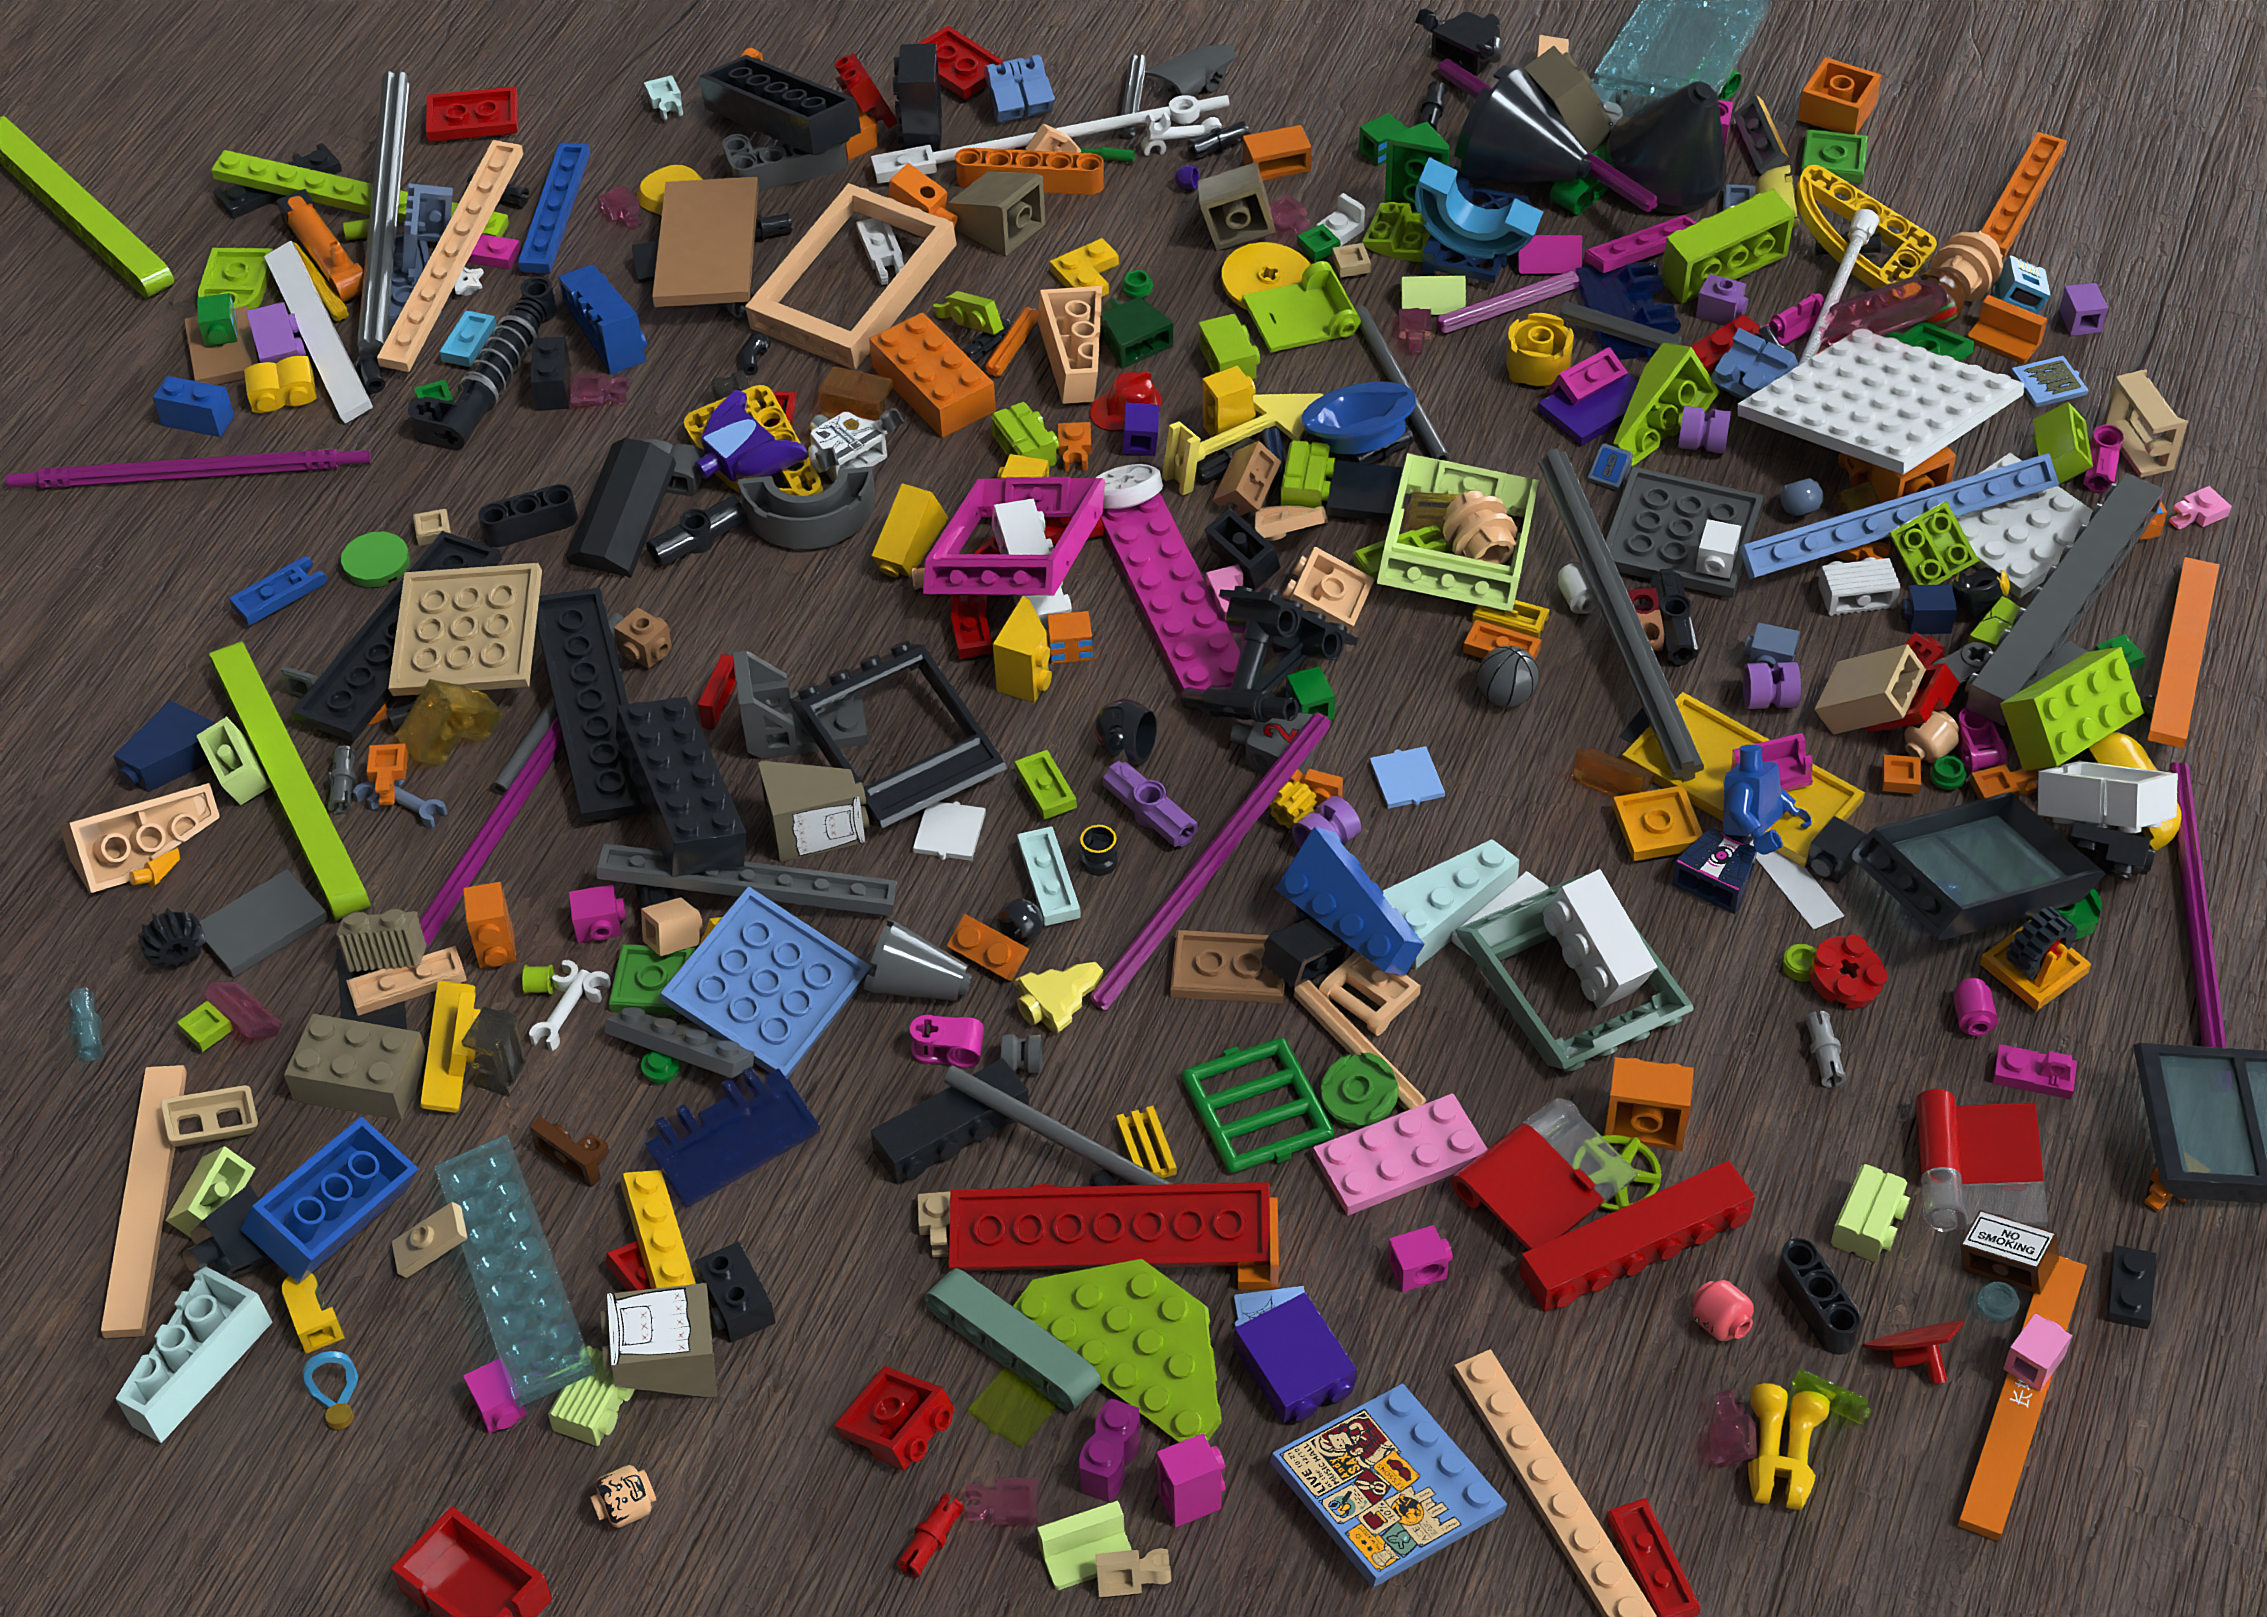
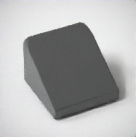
[281,666,319,698]

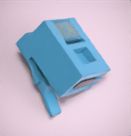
[1994,255,2051,314]

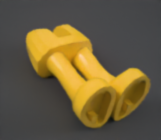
[1748,1383,1830,1511]

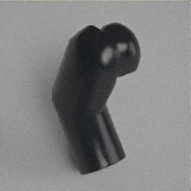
[739,333,771,376]

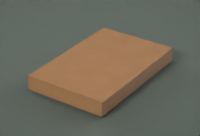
[184,306,259,385]
[1170,930,1285,1004]

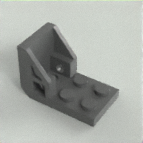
[733,650,868,759]

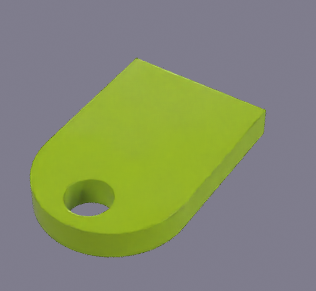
[198,248,274,310]

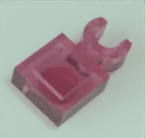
[570,374,630,406]
[965,1478,1038,1525]

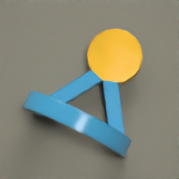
[302,1351,358,1430]

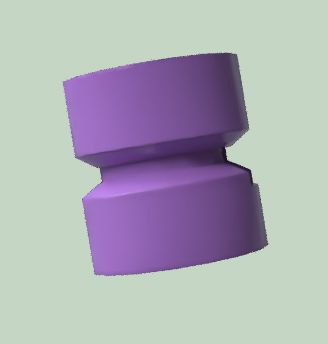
[1678,406,1731,454]
[1743,662,1801,709]
[1292,796,1361,849]

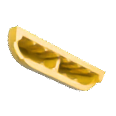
[2089,732,2181,852]

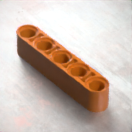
[955,148,1104,195]

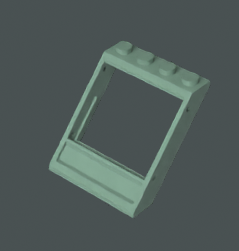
[1455,874,1694,1072]

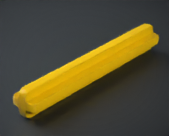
[292,242,349,322]

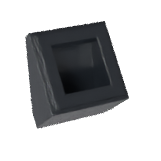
[632,241,659,283]

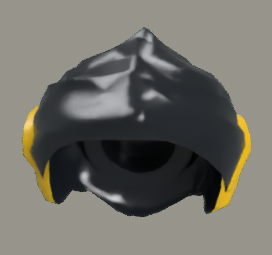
[1951,567,2010,617]

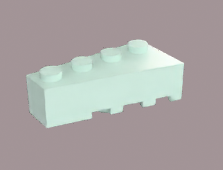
[1383,839,1519,970]
[116,1267,273,1443]

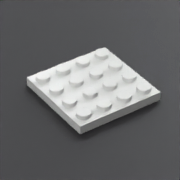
[1956,453,2093,598]

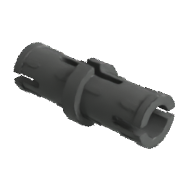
[327,746,356,815]

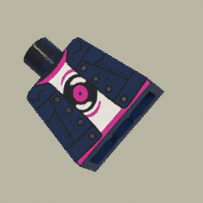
[1672,828,1757,914]

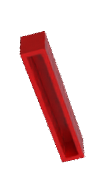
[1520,1160,1755,1312]

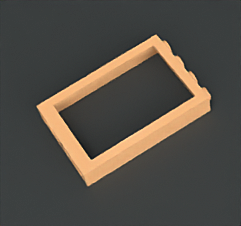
[745,183,957,370]

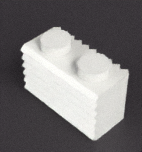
[1818,557,1900,616]

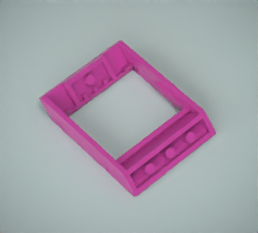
[923,477,1105,596]

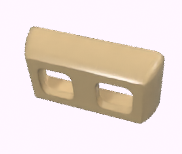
[161,1085,258,1147]

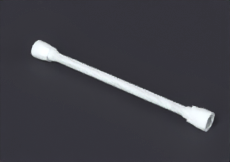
[1799,209,1879,365]

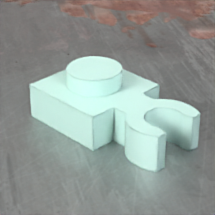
[644,75,683,120]

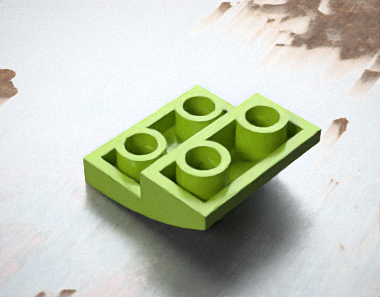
[1362,202,1431,262]
[1889,501,1979,585]

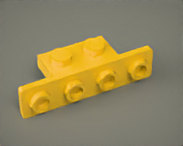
[420,981,481,1113]

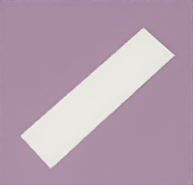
[1750,839,1844,930]

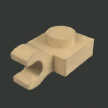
[918,1192,950,1258]
[1095,1548,1171,1597]

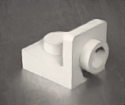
[1316,193,1365,246]

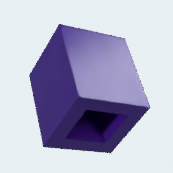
[1122,403,1159,456]

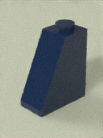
[113,700,215,792]

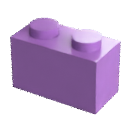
[246,302,306,363]

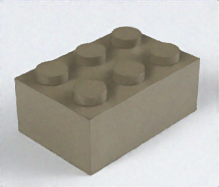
[1524,46,1611,152]
[284,1014,427,1120]

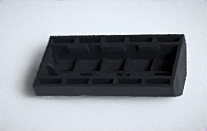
[566,437,677,578]

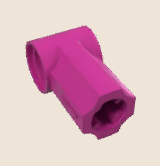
[2083,424,2124,494]

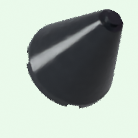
[1454,63,1592,184]
[1605,81,1727,214]

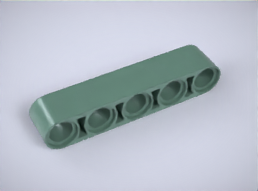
[924,1268,1101,1412]

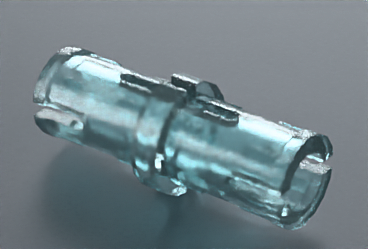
[68,988,104,1061]

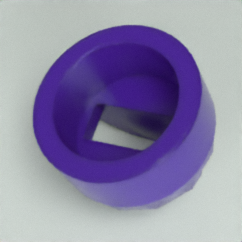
[1175,165,1199,190]

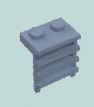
[402,183,453,282]

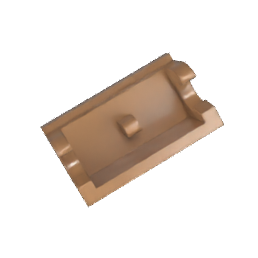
[1212,441,1281,516]

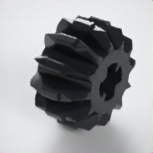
[138,907,206,969]

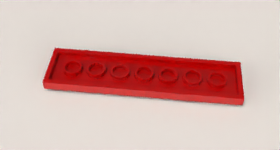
[949,1182,1270,1271]

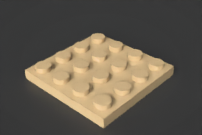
[388,563,542,696]

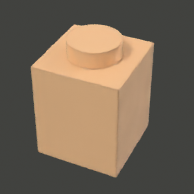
[641,897,702,956]

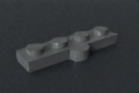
[605,1007,754,1078]

